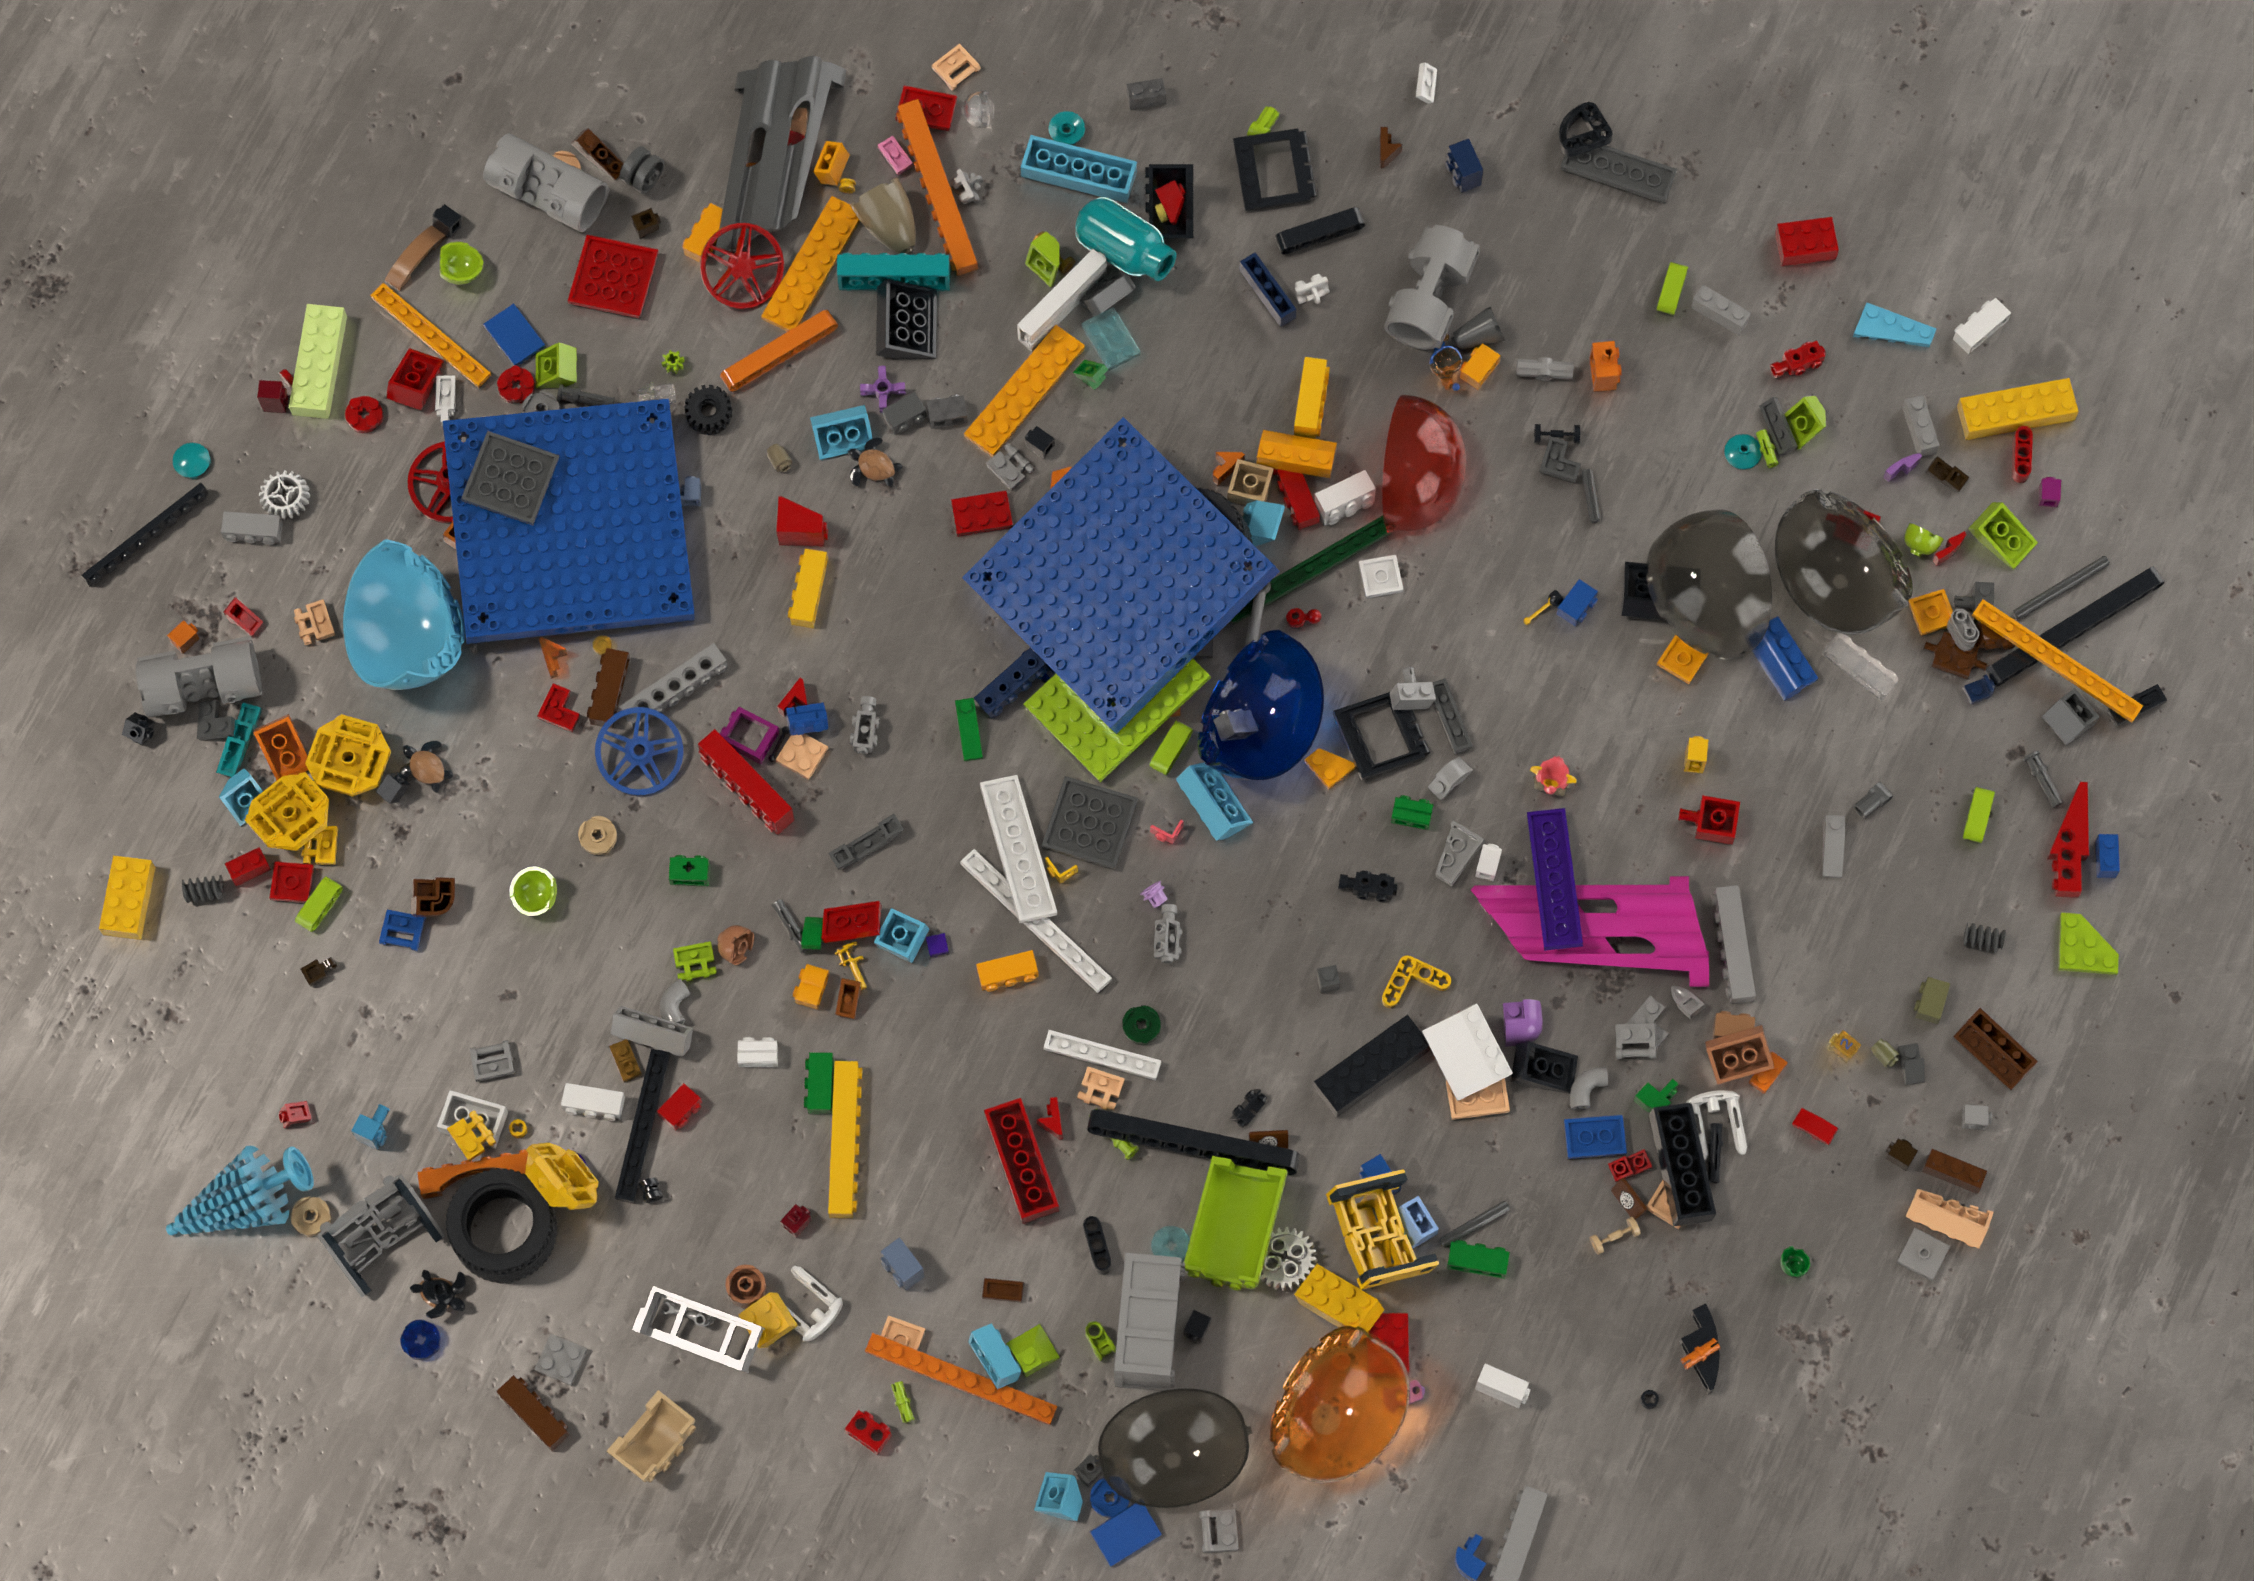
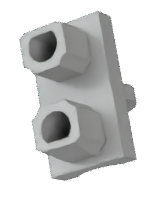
[950,168,983,205]

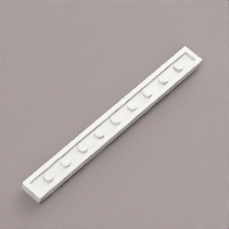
[960,849,1112,993]

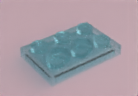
[1081,307,1141,371]

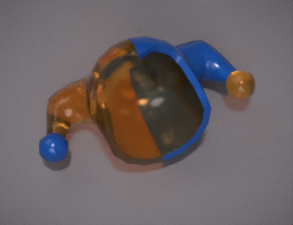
[1429,334,1463,391]

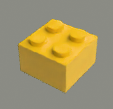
[738,1292,798,1348]

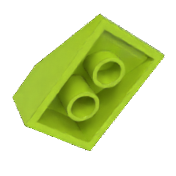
[1968,502,2038,569]

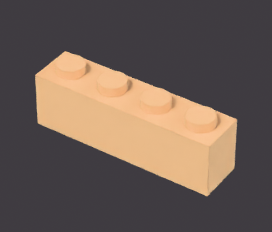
[1906,1189,1994,1249]

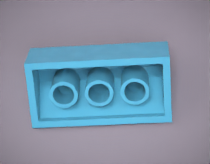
[1176,761,1253,841]

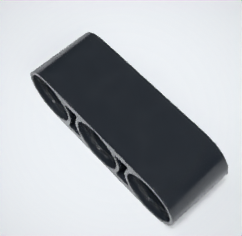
[1083,1216,1111,1275]

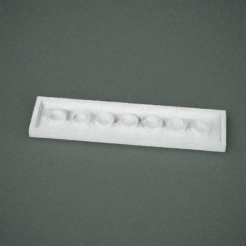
[980,775,1057,924]

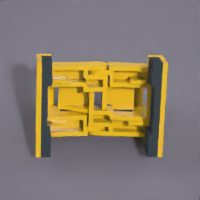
[1326,1169,1439,1290]

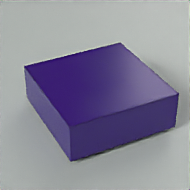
[926,933,949,957]

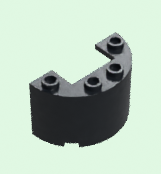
[1145,164,1194,239]

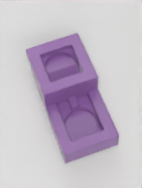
[1883,453,1922,482]

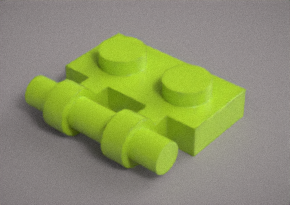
[673,941,717,982]

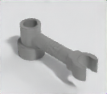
[661,1301,715,1327]

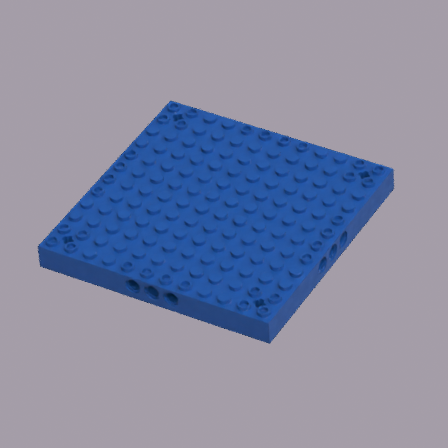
[443,399,695,644]
[962,417,1280,734]

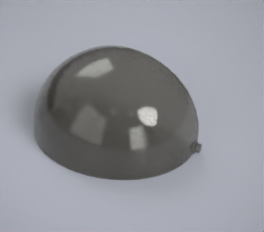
[1095,1388,1252,1508]

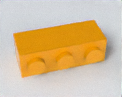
[682,203,723,263]
[976,950,1039,992]

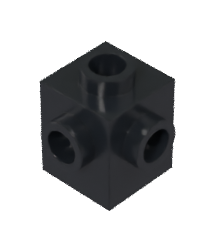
[122,712,155,744]

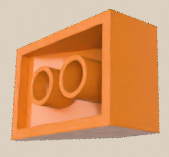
[253,714,308,781]

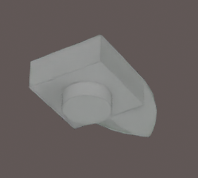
[1671,986,1705,1019]

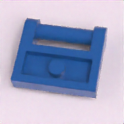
[379,909,425,951]

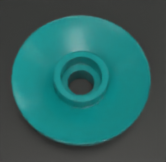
[1048,111,1085,145]
[1724,434,1762,470]

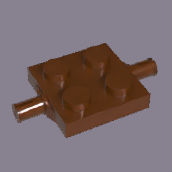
[1923,632,1988,679]

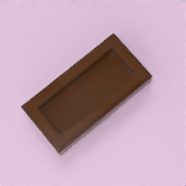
[982,1278,1024,1303]

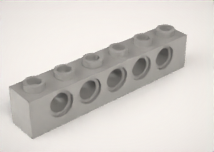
[619,643,728,729]

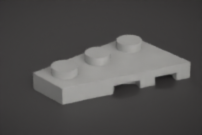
[1435,820,1485,887]

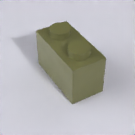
[1913,977,1951,1024]

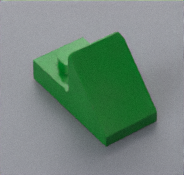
[1073,359,1108,390]

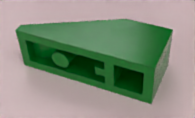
[955,698,983,761]

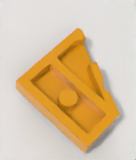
[1304,748,1356,790]

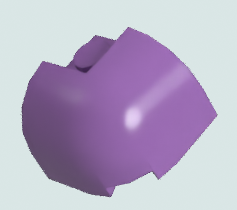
[1502,999,1543,1047]

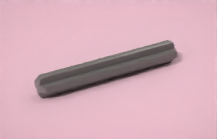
[1440,1201,1510,1248]

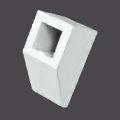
[1475,843,1502,882]

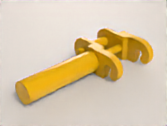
[835,941,867,991]

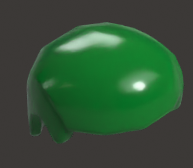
[1780,1246,1811,1277]

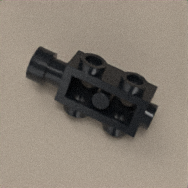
[1338,870,1397,903]

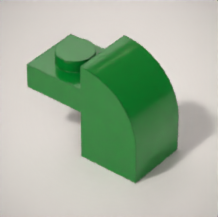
[1633,1079,1679,1113]

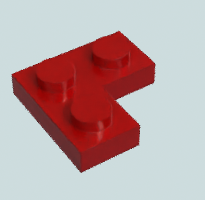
[537,683,580,732]

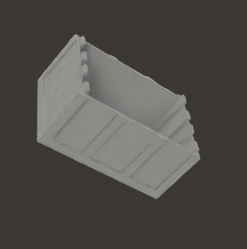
[1114,1253,1185,1392]

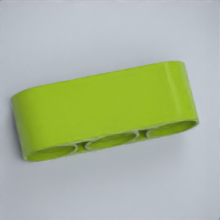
[1656,262,1688,315]
[1149,720,1193,775]
[1963,787,1995,843]
[295,876,343,932]

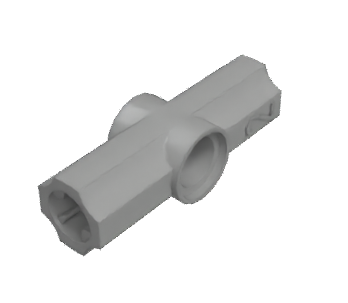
[1516,357,1574,381]

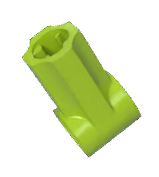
[1247,106,1279,136]

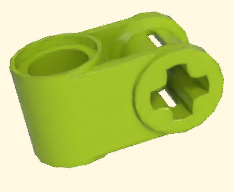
[1085,1321,1116,1361]

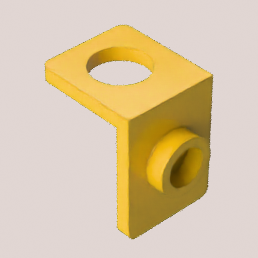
[1045,857,1078,884]

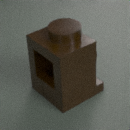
[631,208,661,239]

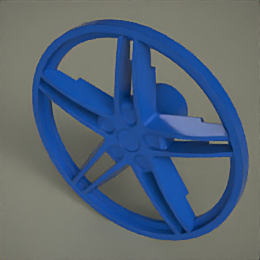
[595,707,683,795]

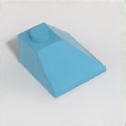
[219,768,263,826]
[1034,1472,1083,1521]

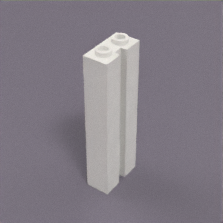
[1017,249,1107,351]

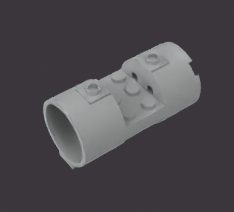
[483,133,610,232]
[1384,225,1480,350]
[136,636,262,718]

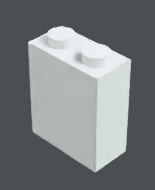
[1475,1364,1531,1408]

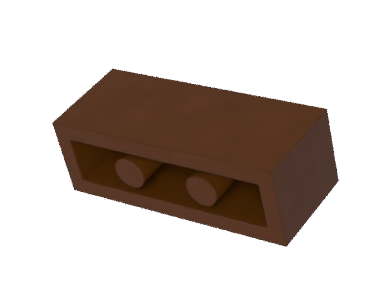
[1922,1149,1987,1194]

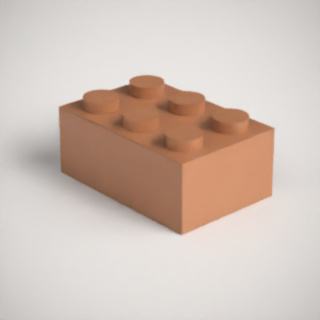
[1705,1025,1774,1084]

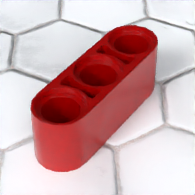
[2012,426,2033,483]

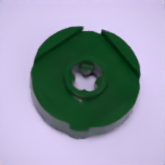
[1122,1005,1161,1045]

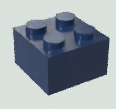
[1445,138,1484,193]

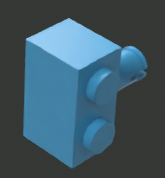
[351,1104,390,1150]

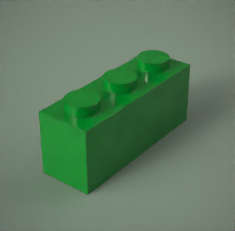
[804,1052,834,1114]
[1446,1240,1510,1279]

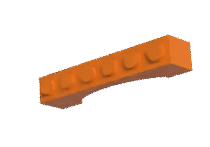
[417,1149,528,1199]

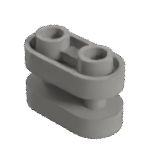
[1947,608,1979,651]

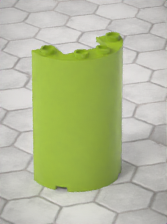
[1184,1156,1288,1291]

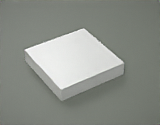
[1359,555,1403,599]

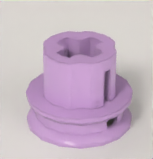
[1140,881,1168,908]

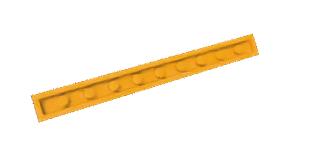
[1971,599,2143,723]

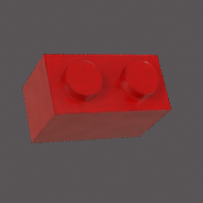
[224,847,271,887]
[657,1083,702,1131]

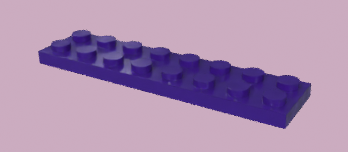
[1527,808,1583,951]

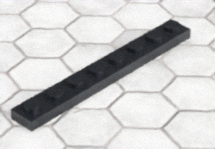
[81,482,209,587]
[615,1049,671,1203]

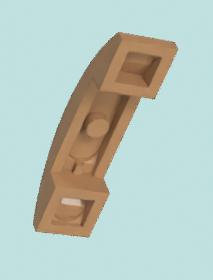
[385,226,446,291]

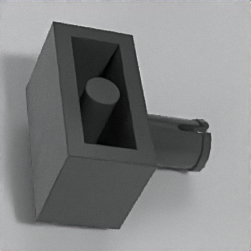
[1954,582,1994,625]

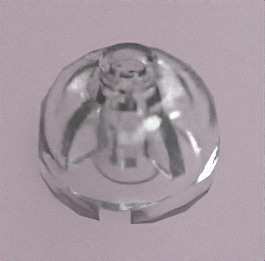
[961,91,994,128]

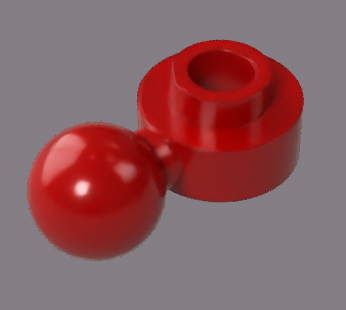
[1286,608,1322,628]

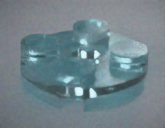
[1151,1226,1190,1263]

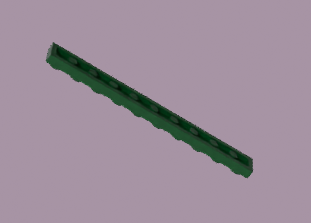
[1231,515,1394,625]

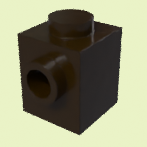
[1885,1138,1918,1171]

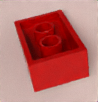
[386,348,444,410]

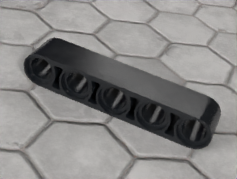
[1275,207,1366,255]

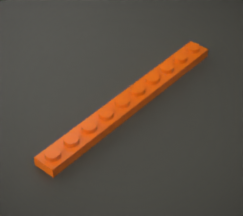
[865,1333,1057,1426]

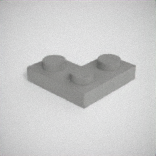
[1626,996,1669,1050]

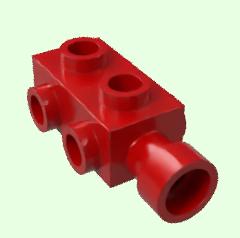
[1770,340,1826,378]

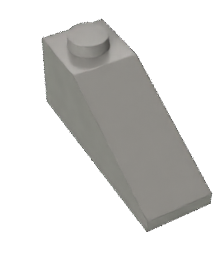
[1822,815,1845,878]

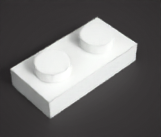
[1416,62,1437,104]

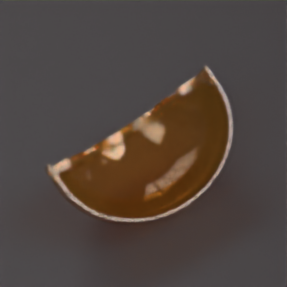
[1270,1326,1410,1483]

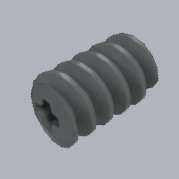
[182,875,224,903]
[1963,922,2006,953]

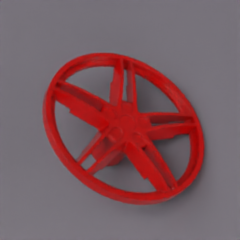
[700,223,784,309]
[407,441,453,523]

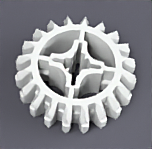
[259,470,310,521]

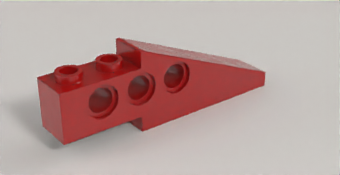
[2047,782,2089,898]

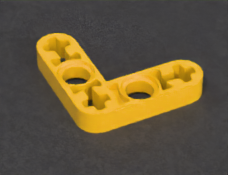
[1382,955,1451,1008]

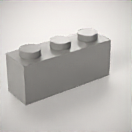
[1691,285,1751,335]
[1902,395,1939,457]
[221,511,283,545]

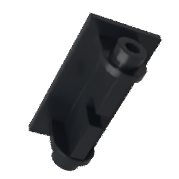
[1230,1089,1267,1128]

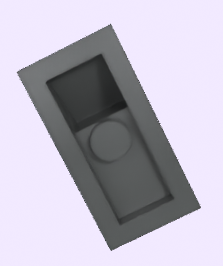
[1897,1043,1925,1085]

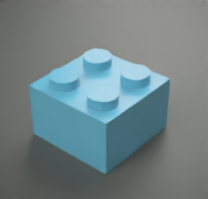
[874,908,929,963]

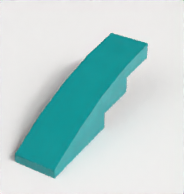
[216,702,262,777]

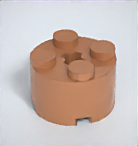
[725,1265,767,1309]

